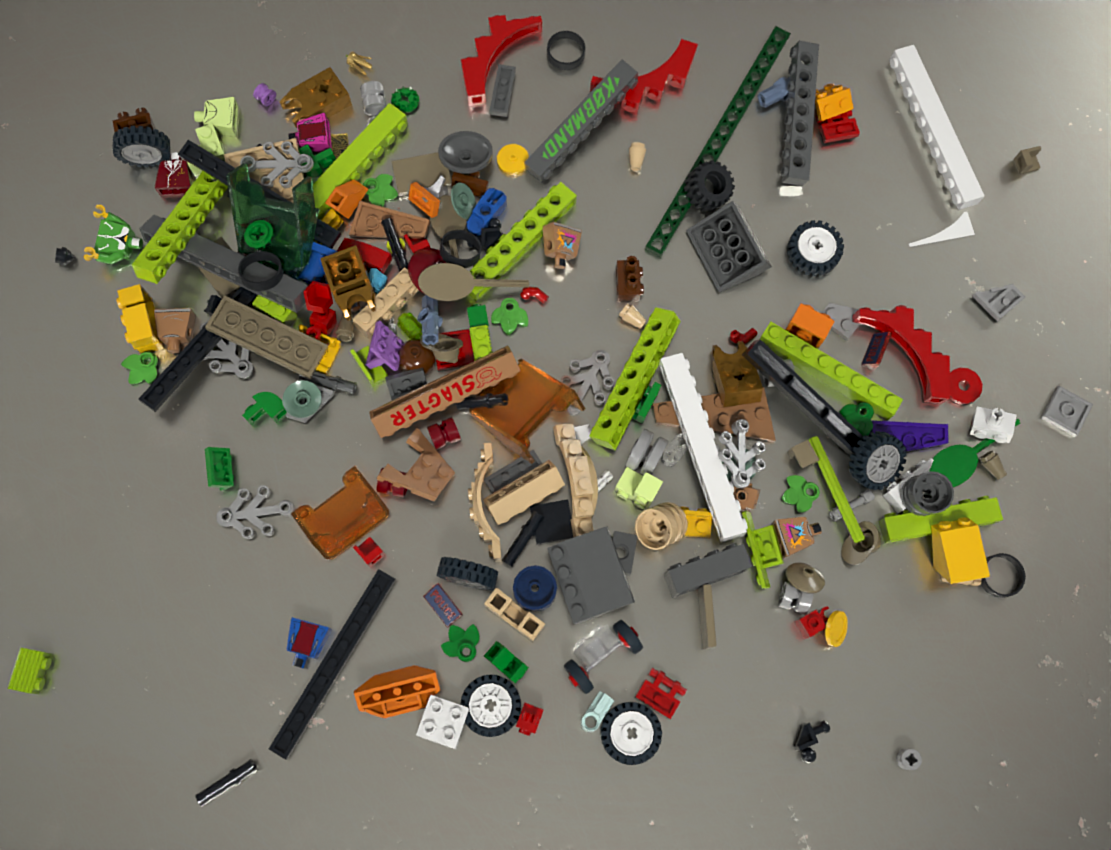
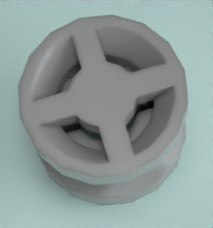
[896,749,922,770]

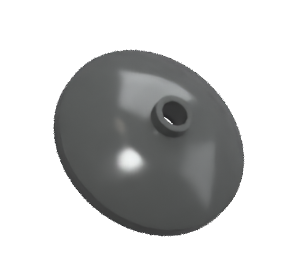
[438,131,493,174]

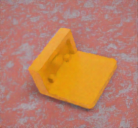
[815,83,854,121]

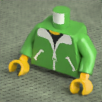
[83,204,143,264]

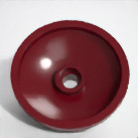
[408,248,446,295]

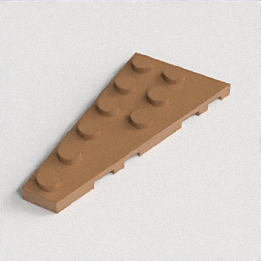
[652,387,776,443]

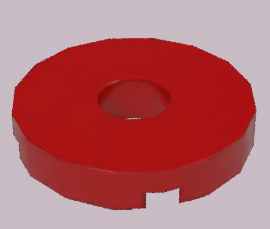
[950,367,983,405]

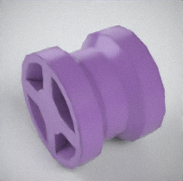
[253,83,276,106]

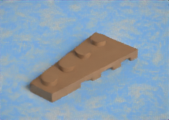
[349,201,430,239]

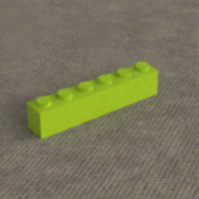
[879,496,1003,544]

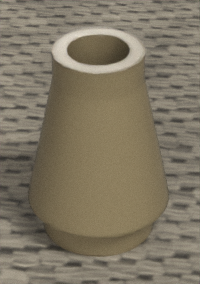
[335,313,354,342]
[980,450,1007,480]

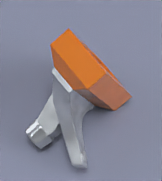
[408,176,448,218]

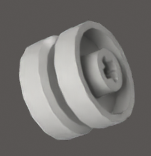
[625,429,669,476]

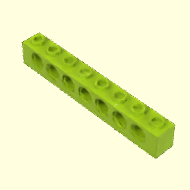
[132,171,228,284]
[469,182,577,302]
[589,307,681,450]

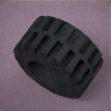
[684,161,735,211]

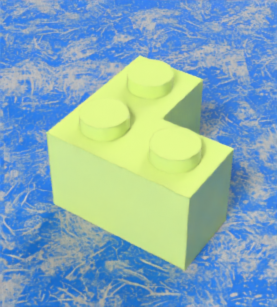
[187,123,225,176]
[614,467,663,509]

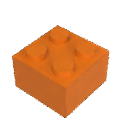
[785,303,835,349]

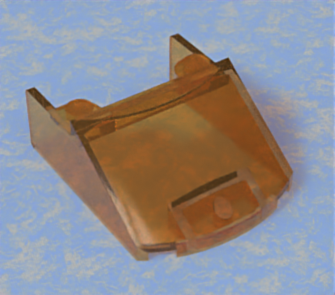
[469,359,586,464]

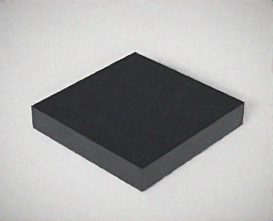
[530,499,574,545]

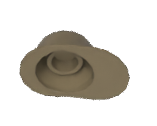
[420,333,463,363]
[841,521,881,565]

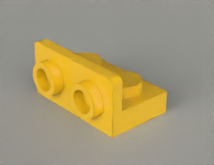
[680,507,712,539]

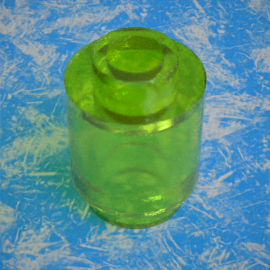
[397,312,422,339]

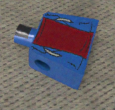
[287,617,332,668]

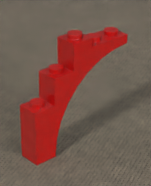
[461,15,542,106]
[590,39,698,113]
[853,305,950,404]

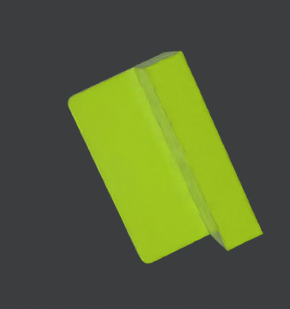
[350,345,388,387]

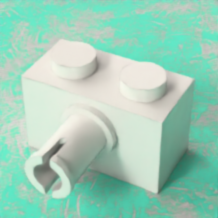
[970,406,1017,443]

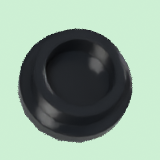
[55,247,76,266]

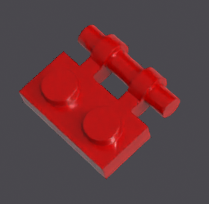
[816,110,860,143]
[635,667,687,720]

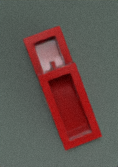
[337,238,392,274]

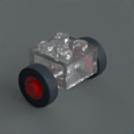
[564,620,643,694]

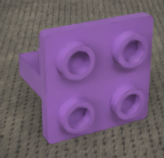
[366,321,404,371]

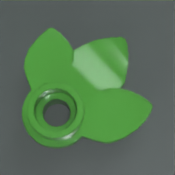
[363,174,398,207]
[491,298,528,335]
[121,352,158,384]
[781,475,820,513]

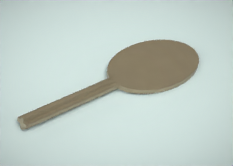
[430,195,467,258]
[418,263,529,301]

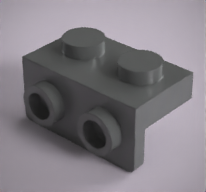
[385,368,427,400]

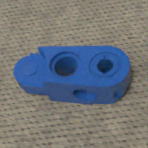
[467,188,507,236]

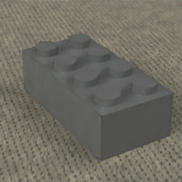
[664,543,753,598]

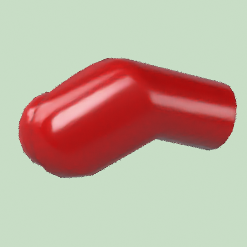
[520,287,549,304]
[730,328,758,345]

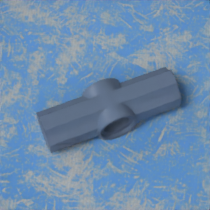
[757,77,803,108]
[417,295,443,345]

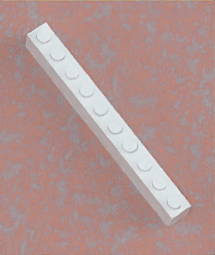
[890,45,984,210]
[659,353,748,543]

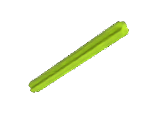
[809,436,865,543]

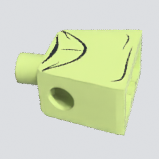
[194,97,239,137]

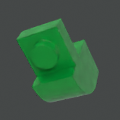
[299,144,336,178]
[242,392,287,425]
[484,641,529,684]

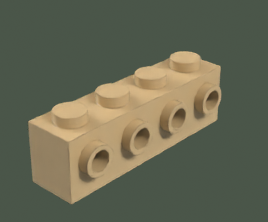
[352,267,418,339]
[483,460,565,525]

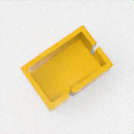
[116,284,165,354]

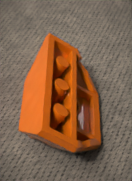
[354,665,440,718]

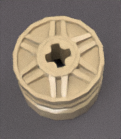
[635,502,688,550]

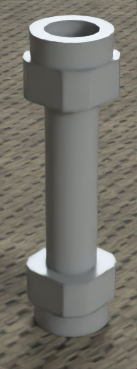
[829,489,875,521]

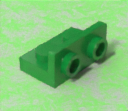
[632,382,662,424]
[205,447,234,490]

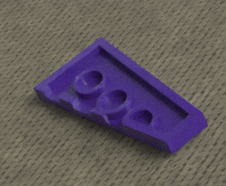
[870,420,949,452]

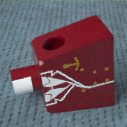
[155,153,194,196]

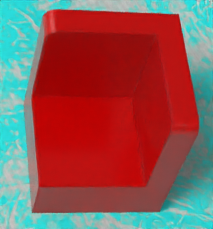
[403,234,430,255]
[303,281,333,314]
[353,537,385,567]

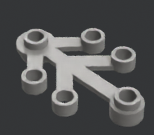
[240,141,314,189]
[200,322,253,378]
[561,350,615,415]
[718,419,766,488]
[216,485,295,539]

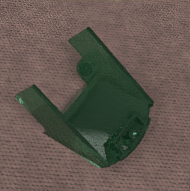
[227,163,319,271]

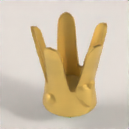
[346,51,372,75]

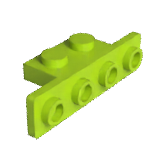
[742,511,784,589]

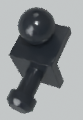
[467,218,503,252]
[794,721,830,763]

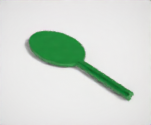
[929,418,1020,487]

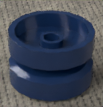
[513,565,557,613]

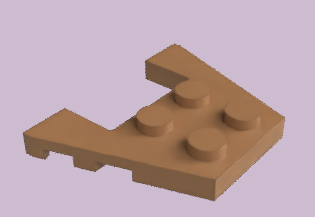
[376,428,455,501]

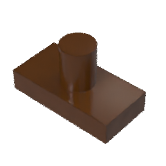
[451,171,489,197]

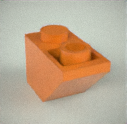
[325,180,368,219]

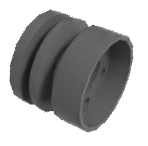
[901,471,954,516]

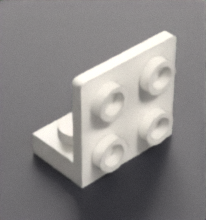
[416,695,469,750]

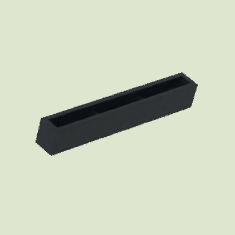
[742,339,864,456]

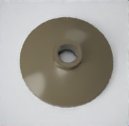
[786,562,825,593]

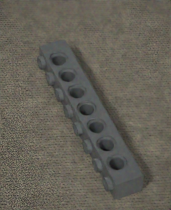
[781,40,819,186]

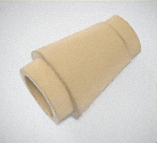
[629,142,646,171]
[619,303,647,329]

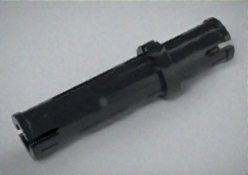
[381,218,408,272]
[456,393,509,410]
[502,511,545,567]
[195,759,258,806]

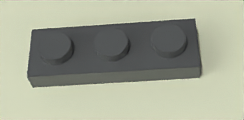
[490,64,516,117]
[484,450,542,494]

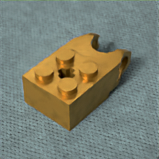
[280,67,352,128]
[320,246,376,321]
[712,341,763,408]

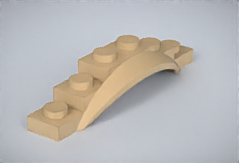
[553,424,598,537]
[468,443,502,562]

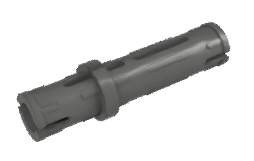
[299,372,357,394]

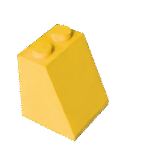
[931,517,990,584]

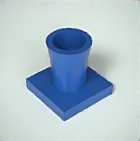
[298,238,337,284]

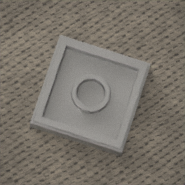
[1041,386,1093,437]

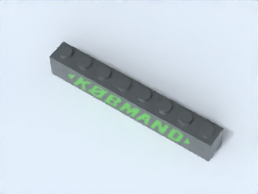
[524,59,638,183]

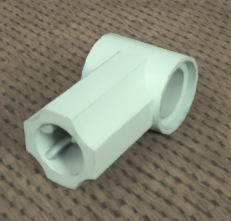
[581,691,614,732]

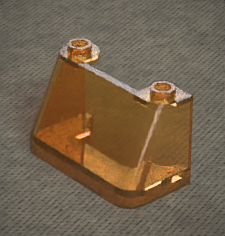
[291,466,389,559]

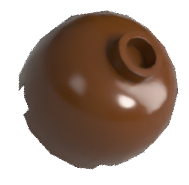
[398,339,436,375]

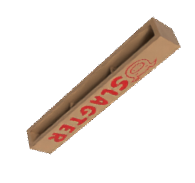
[369,345,520,438]

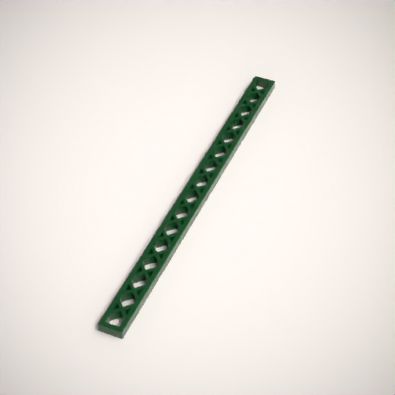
[645,26,791,257]

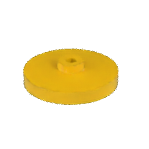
[497,144,529,175]
[825,610,848,647]

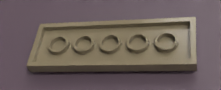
[205,295,328,380]

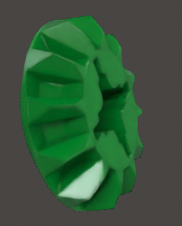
[391,86,419,113]
[244,220,274,250]

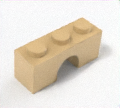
[484,588,545,642]

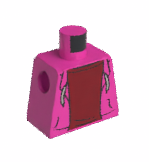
[288,113,332,153]

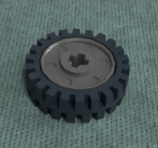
[437,557,498,591]

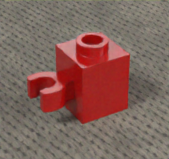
[306,308,337,340]
[794,606,829,639]
[516,702,544,736]

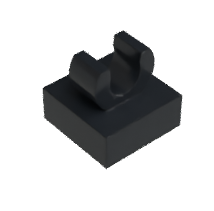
[204,295,222,316]

